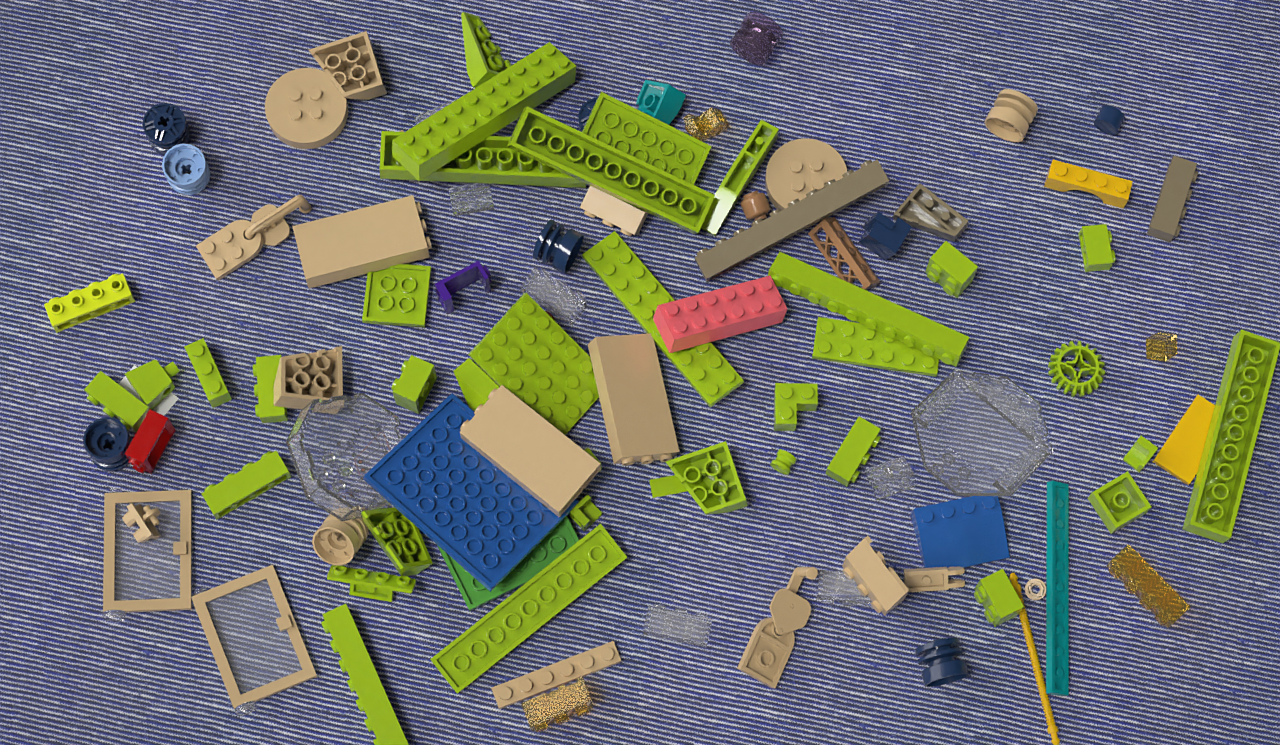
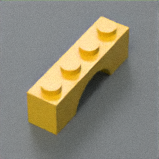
[1044,160,1133,208]

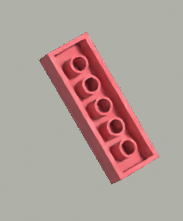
[653,276,788,353]

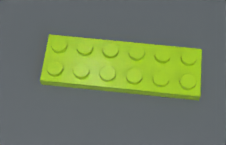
[812,317,939,377]

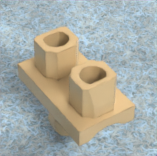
[122,503,161,543]

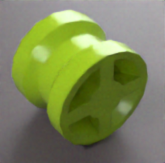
[770,449,797,475]

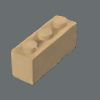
[580,186,648,237]

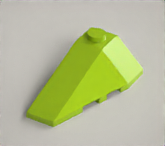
[461,12,512,88]
[453,358,499,412]

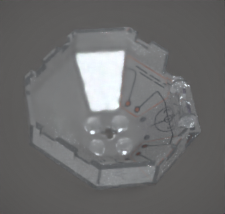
[286,393,406,521]

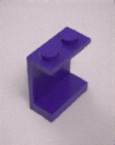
[434,260,492,315]

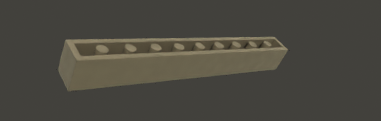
[695,159,889,282]

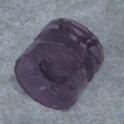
[730,12,783,65]

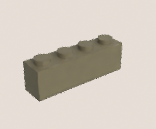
[1146,156,1198,242]

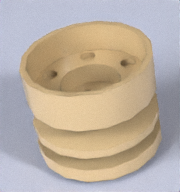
[984,89,1038,142]
[312,508,369,566]

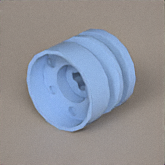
[162,144,211,195]

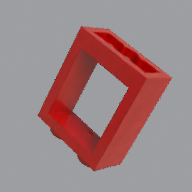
[125,409,176,474]

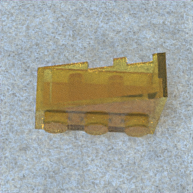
[521,676,592,732]

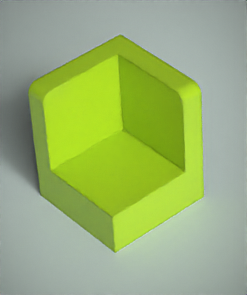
[1123,435,1158,472]
[569,495,602,531]

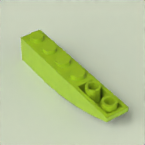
[701,119,779,236]

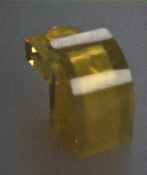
[683,107,729,141]

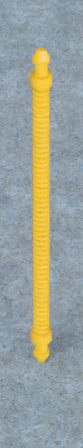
[1009,573,1060,745]

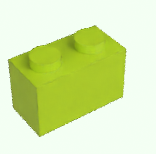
[1078,224,1115,272]

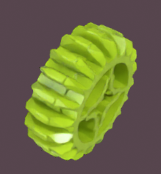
[1048,341,1105,397]

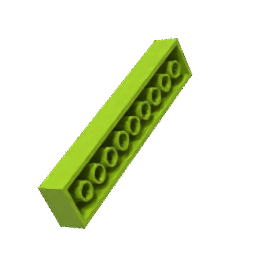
[392,42,576,181]
[507,107,715,234]
[379,131,586,188]
[1182,329,1280,543]

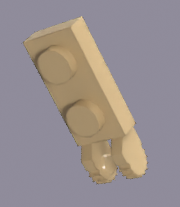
[904,566,965,592]

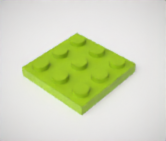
[362,264,431,328]

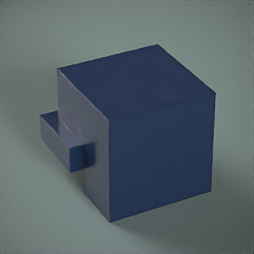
[859,212,912,261]

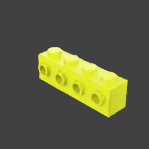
[44,273,135,333]

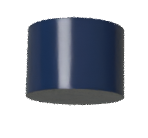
[1094,105,1125,135]

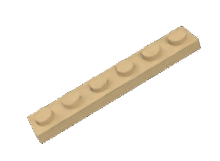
[491,641,621,709]

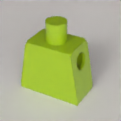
[125,360,180,410]

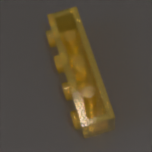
[1106,544,1190,628]

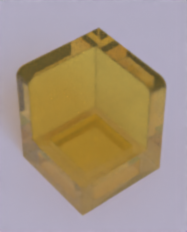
[1146,332,1177,361]

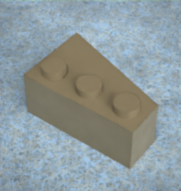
[893,183,968,242]

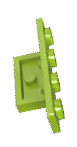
[327,565,416,602]

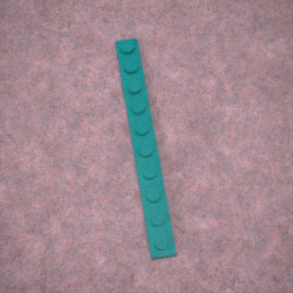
[1046,481,1069,696]

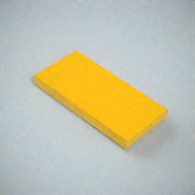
[1152,394,1215,485]

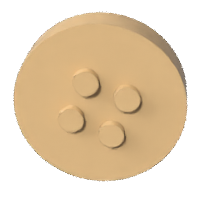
[265,68,348,149]
[765,138,847,211]

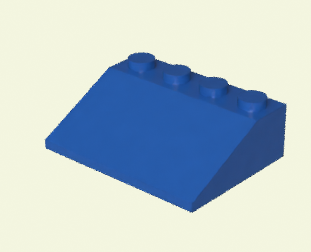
[910,491,1010,568]

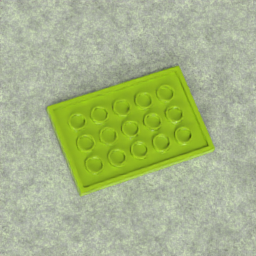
[582,92,712,185]
[468,293,599,435]

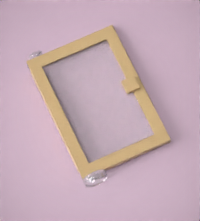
[103,488,192,621]
[191,565,317,716]

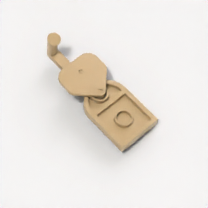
[196,194,311,281]
[737,567,818,688]

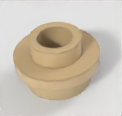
[1025,579,1046,600]

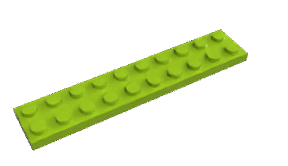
[582,231,743,408]
[430,523,627,694]

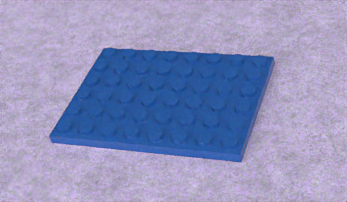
[363,393,578,592]

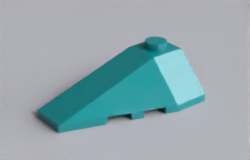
[636,80,686,125]

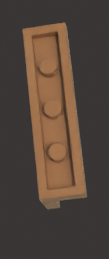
[808,217,881,290]

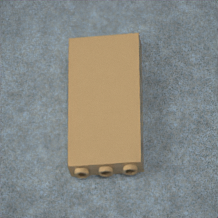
[292,195,432,289]
[588,333,679,466]
[460,385,601,517]

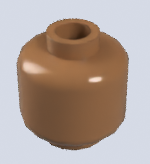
[741,190,770,221]

